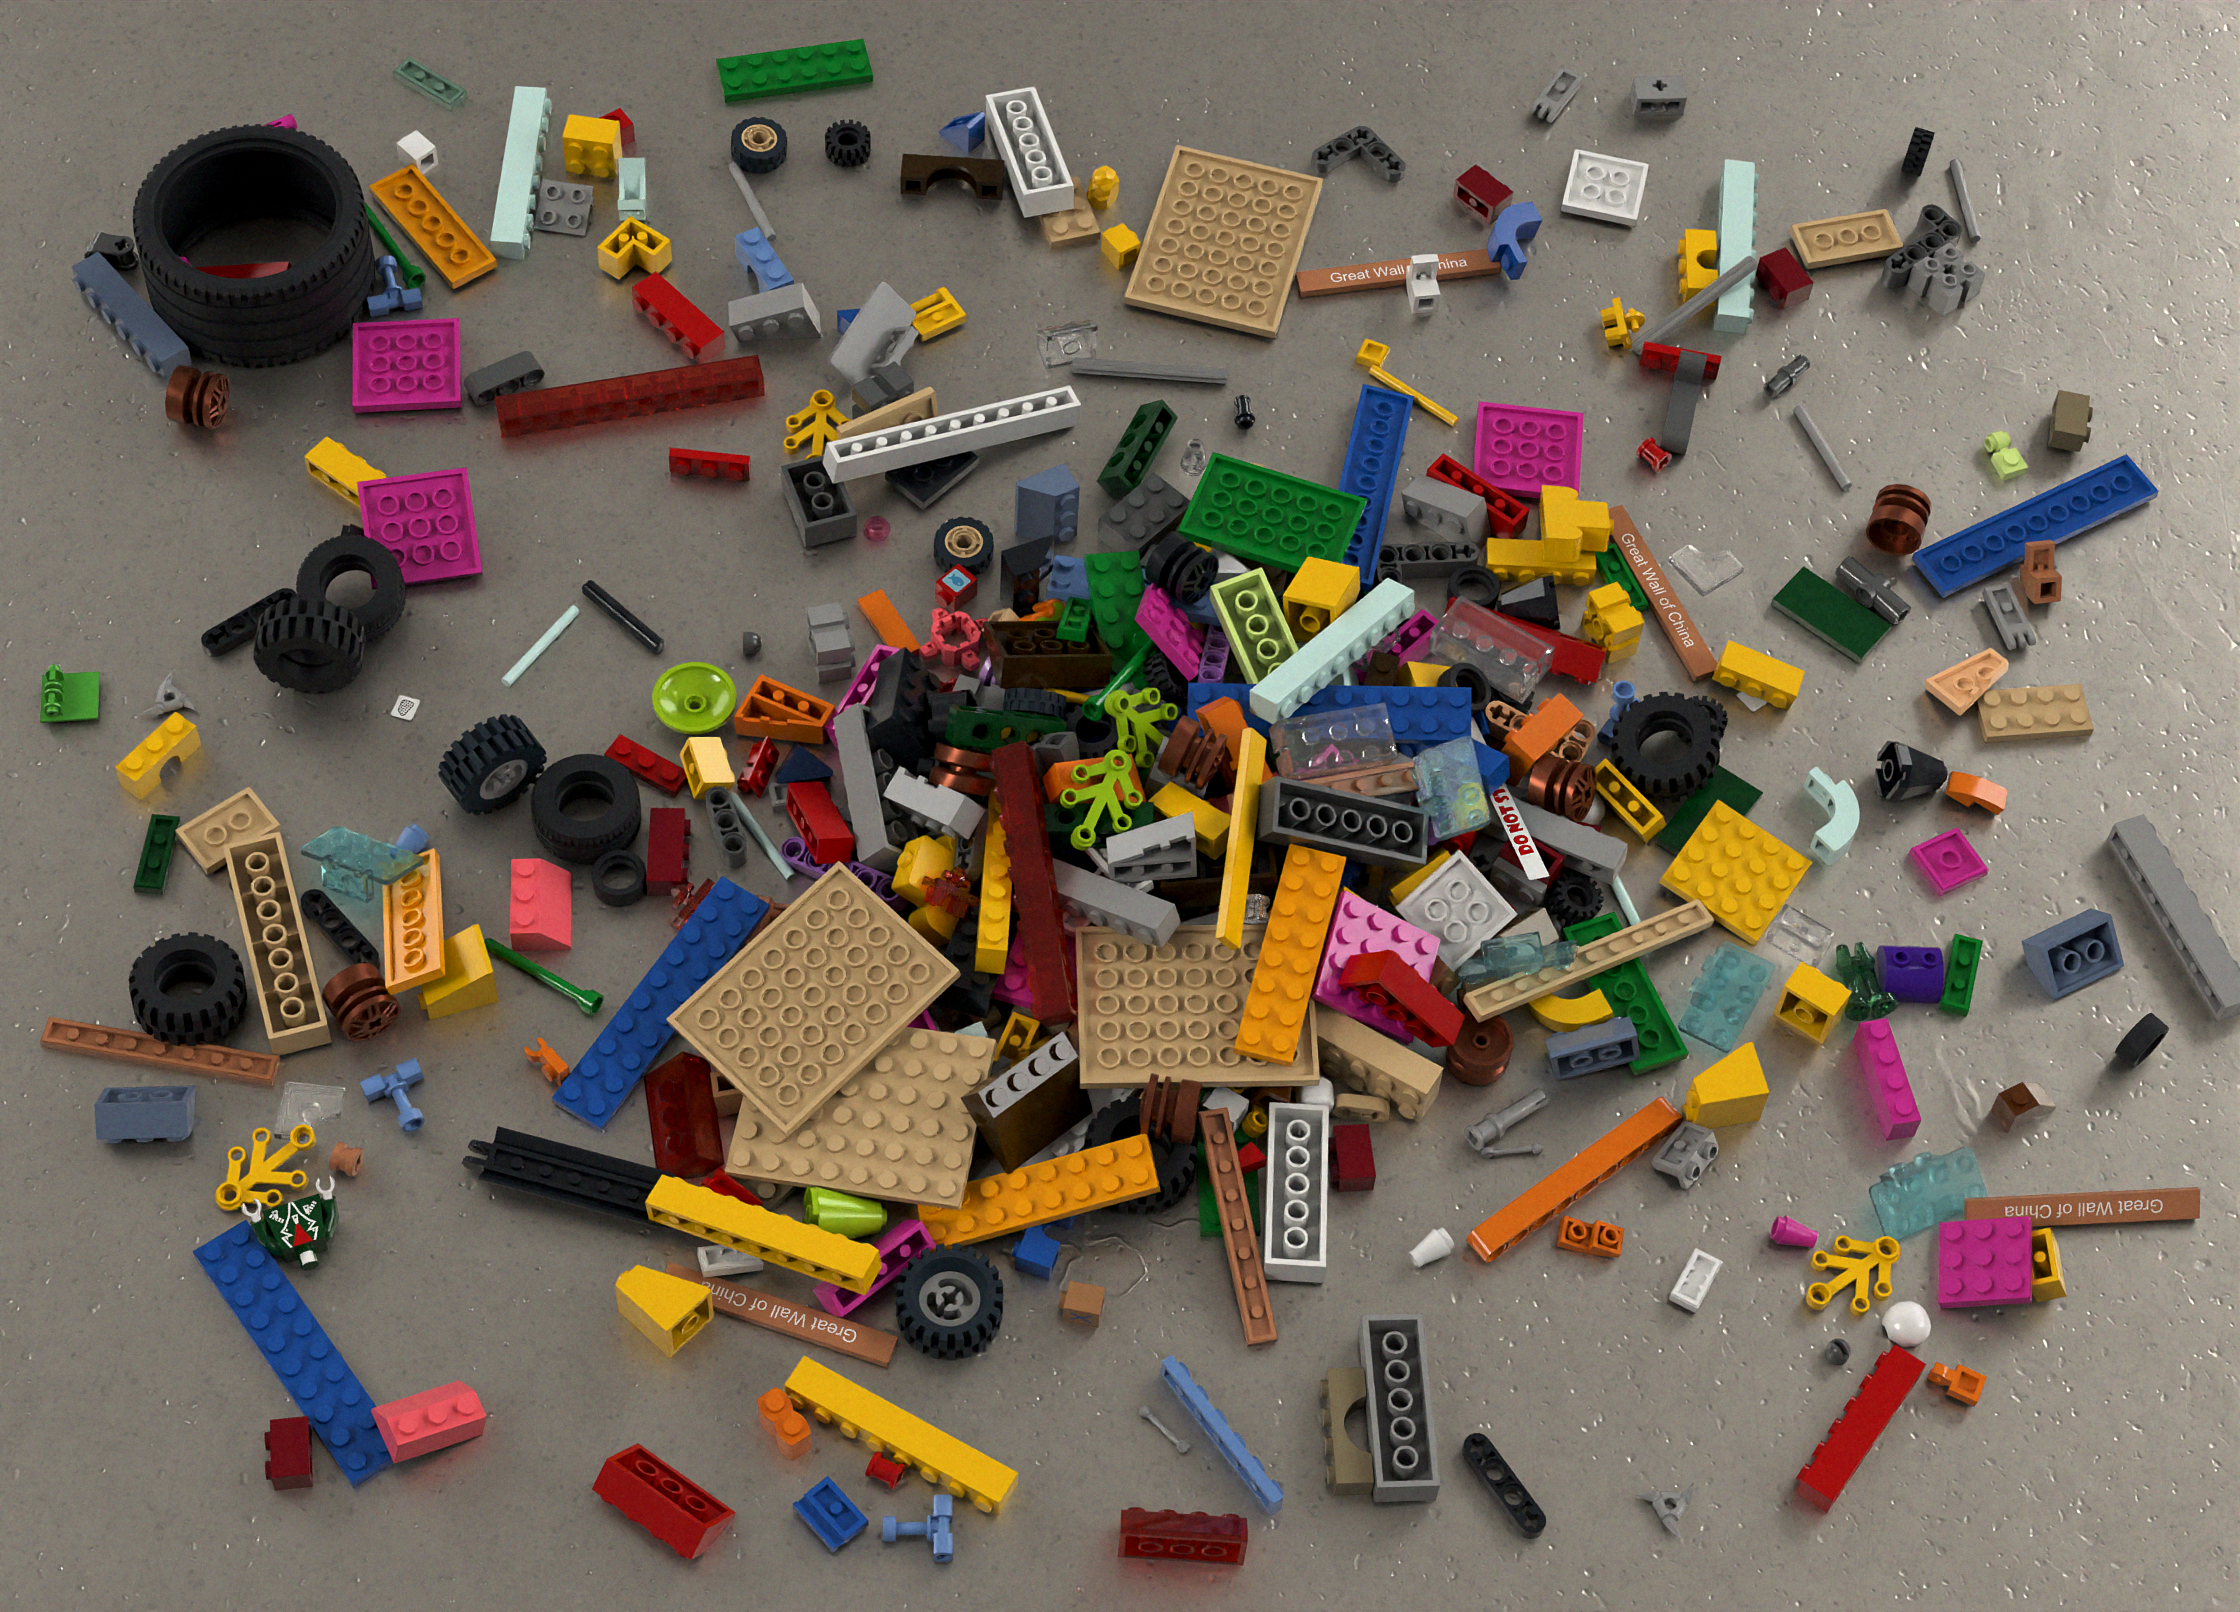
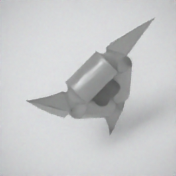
[141,673,198,714]
[1636,1482,1694,1538]

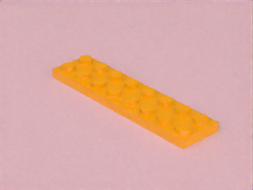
[1233,844,1346,1067]
[917,1134,1161,1254]

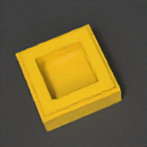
[1356,338,1390,368]

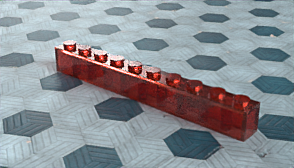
[494,355,765,438]
[990,740,1078,1028]

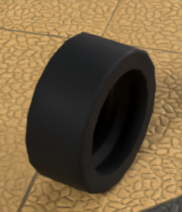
[1447,565,1500,610]
[1437,662,1491,716]
[591,849,647,907]
[2115,1013,2169,1068]

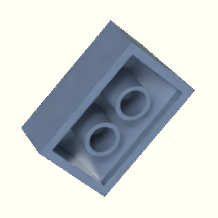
[1014,463,1080,545]
[2021,908,2124,999]
[1544,1016,1640,1082]
[94,1085,196,1143]

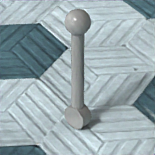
[1481,1143,1543,1158]
[1139,1406,1189,1454]

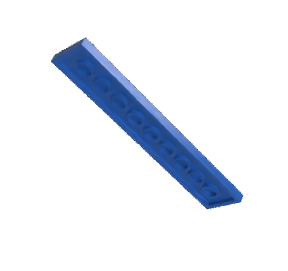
[1338,384,1414,592]
[1912,454,2159,598]
[1187,683,1471,744]
[552,876,770,1132]
[193,1220,394,1488]

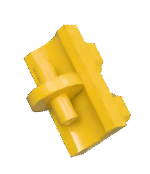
[1600,297,1645,350]

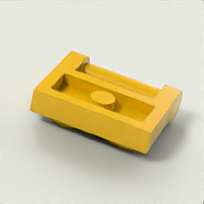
[909,286,967,342]

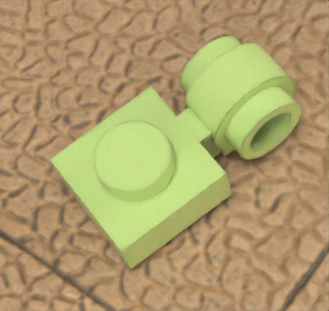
[1984,431,2028,480]

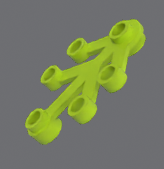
[1104,688,1178,768]
[1060,750,1143,851]

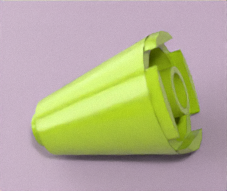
[802,1186,887,1239]

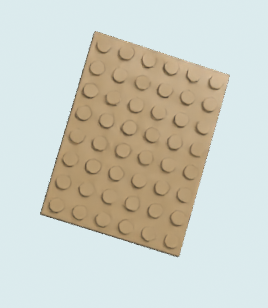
[1124,145,1324,339]
[666,861,961,1138]
[1075,924,1320,1089]
[724,1027,997,1211]

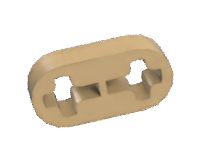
[1333,1093,1390,1123]

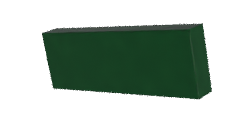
[133,814,182,895]

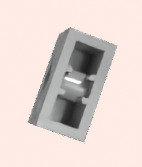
[1630,76,1687,116]

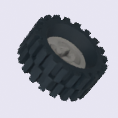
[438,714,547,815]
[896,1243,1004,1361]

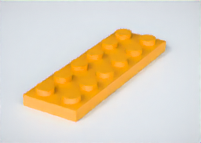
[369,163,497,289]
[382,848,445,995]

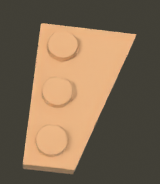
[1925,648,2008,716]

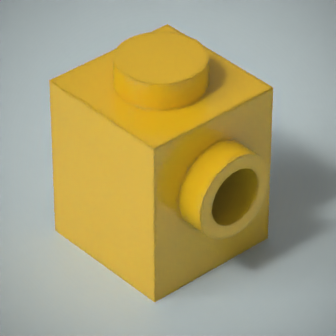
[1101,223,1141,270]

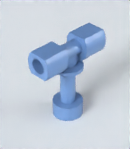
[367,255,423,317]
[1597,680,1641,747]
[360,1057,425,1132]
[883,1495,953,1562]

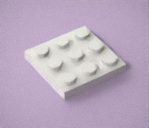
[1561,149,1649,226]
[1395,849,1517,972]

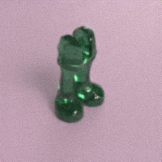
[1836,941,1898,1021]

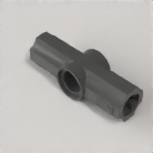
[1835,556,1911,625]

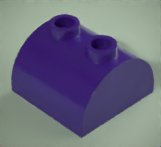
[1876,945,1944,1004]

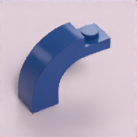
[1487,201,1543,280]

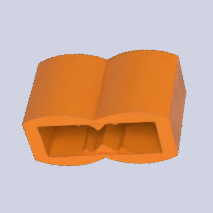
[757,1387,811,1461]

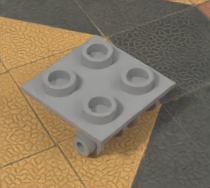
[534,179,594,236]

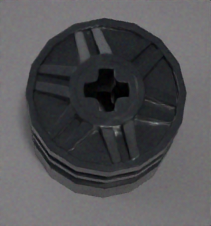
[1145,533,1219,606]

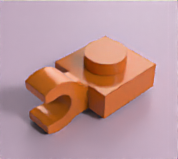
[524,1037,570,1086]
[1927,1362,1987,1407]

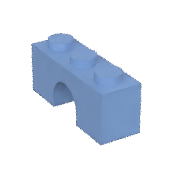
[735,227,794,293]

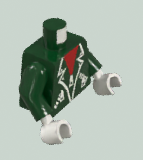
[241,1176,339,1271]

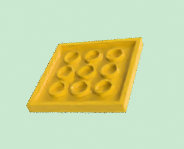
[1659,800,1812,946]

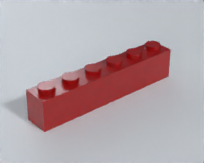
[1441,597,1608,685]
[1796,1344,1926,1513]

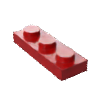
[1639,341,1722,380]
[668,447,751,481]
[604,734,688,798]

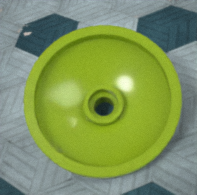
[652,662,737,734]

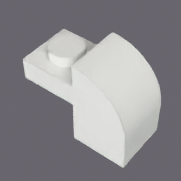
[1406,254,1440,314]

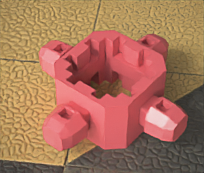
[919,607,988,671]

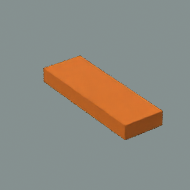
[857,589,921,655]

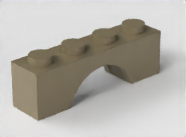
[1320,1367,1374,1496]

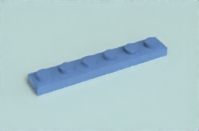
[1160,1355,1283,1516]

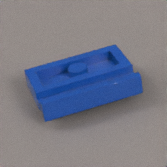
[793,1476,869,1553]

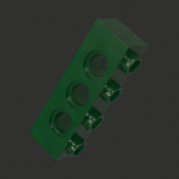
[1097,399,1178,499]
[945,704,1067,753]
[1036,802,1156,849]

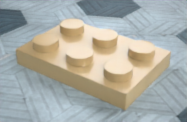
[1039,176,1101,249]
[175,787,282,875]

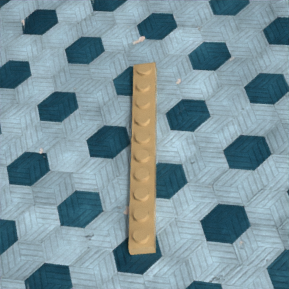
[1463,899,1714,1023]

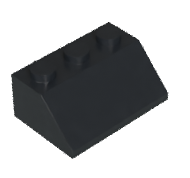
[1000,535,1055,618]

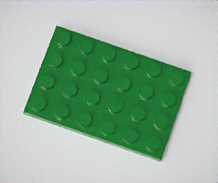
[1178,452,1367,574]

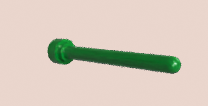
[365,202,426,289]
[1082,638,1157,721]
[484,938,604,1016]

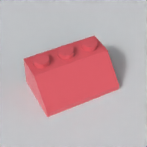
[510,858,572,951]
[371,1380,487,1464]

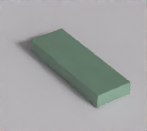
[392,57,468,112]

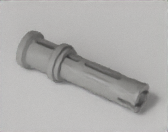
[1464,1088,1547,1150]

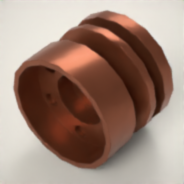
[165,365,230,430]
[1866,484,1932,555]
[1157,715,1228,790]
[1527,754,1597,822]
[322,963,401,1042]
[1139,1073,1202,1145]

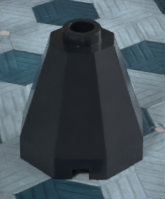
[1496,572,1561,630]
[1874,741,1948,801]

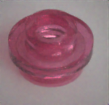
[863,516,890,542]

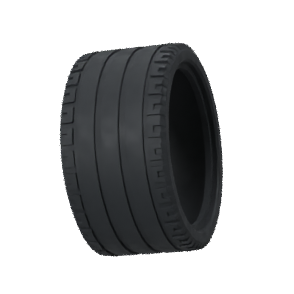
[133,124,375,367]

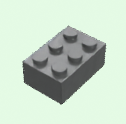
[781,455,857,548]
[1097,473,1191,560]

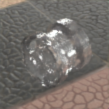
[1243,894,1270,925]

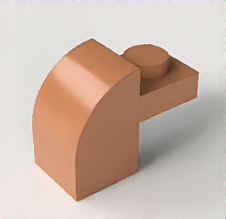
[2020,540,2062,604]

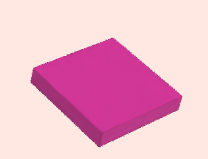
[1909,827,1989,896]

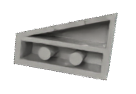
[728,282,821,342]
[1401,474,1492,551]
[882,766,985,840]
[1106,811,1197,883]

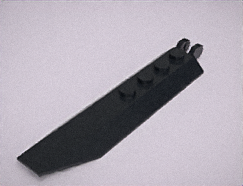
[462,1126,678,1230]

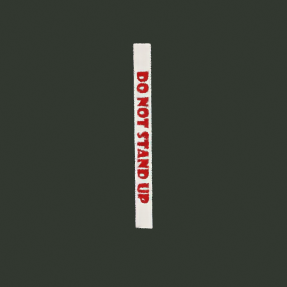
[1471,717,1549,880]

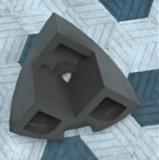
[999,732,1080,804]

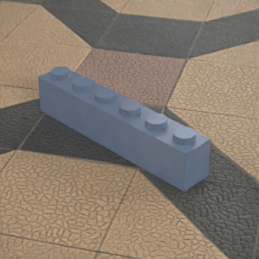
[72,252,192,379]

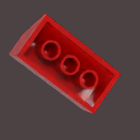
[592,1443,736,1560]

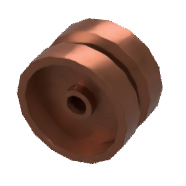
[928,742,999,796]
[1446,1011,1514,1085]

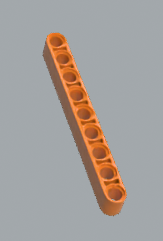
[1466,1096,1683,1263]

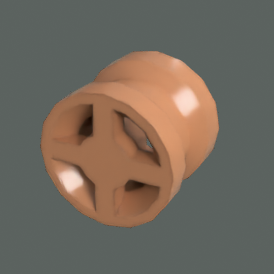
[329,1142,364,1177]

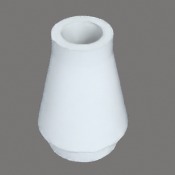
[1408,1227,1455,1268]

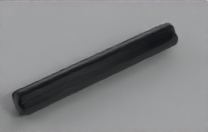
[582,580,665,654]

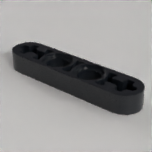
[201,588,297,657]
[300,889,380,970]
[1462,1433,1546,1539]

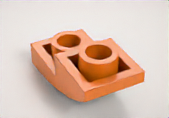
[1945,771,2008,815]
[1556,1215,1625,1257]

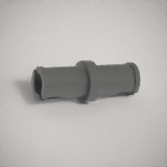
[1763,354,1810,398]

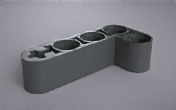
[1881,204,1962,289]
[1660,350,1707,455]
[1373,541,1479,588]

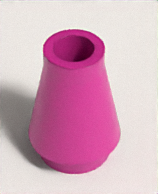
[1770,1215,1818,1248]

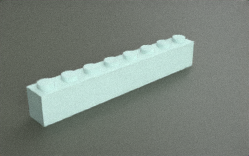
[490,86,551,260]
[1714,159,1759,334]
[1250,578,1415,726]

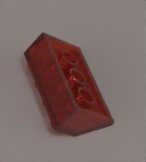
[643,1051,725,1180]
[1118,1507,1248,1566]

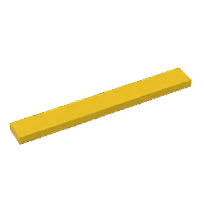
[1215,727,1267,950]

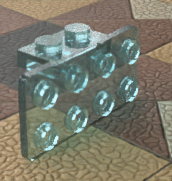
[1411,735,1491,841]
[301,826,423,903]
[1459,931,1579,984]
[1678,942,1776,1053]
[1869,1146,1989,1241]

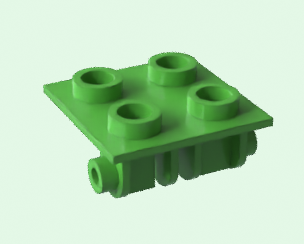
[40,664,100,723]

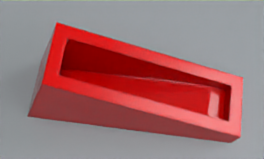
[1208,1142,1267,1186]

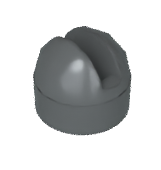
[743,632,762,654]
[1825,1338,1851,1365]

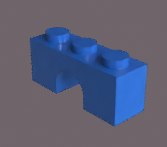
[1012,1215,1076,1281]

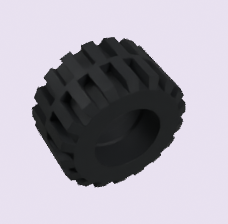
[1065,705,1134,760]

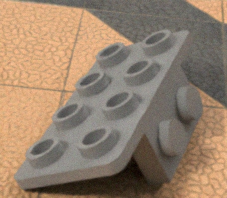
[828,282,919,386]

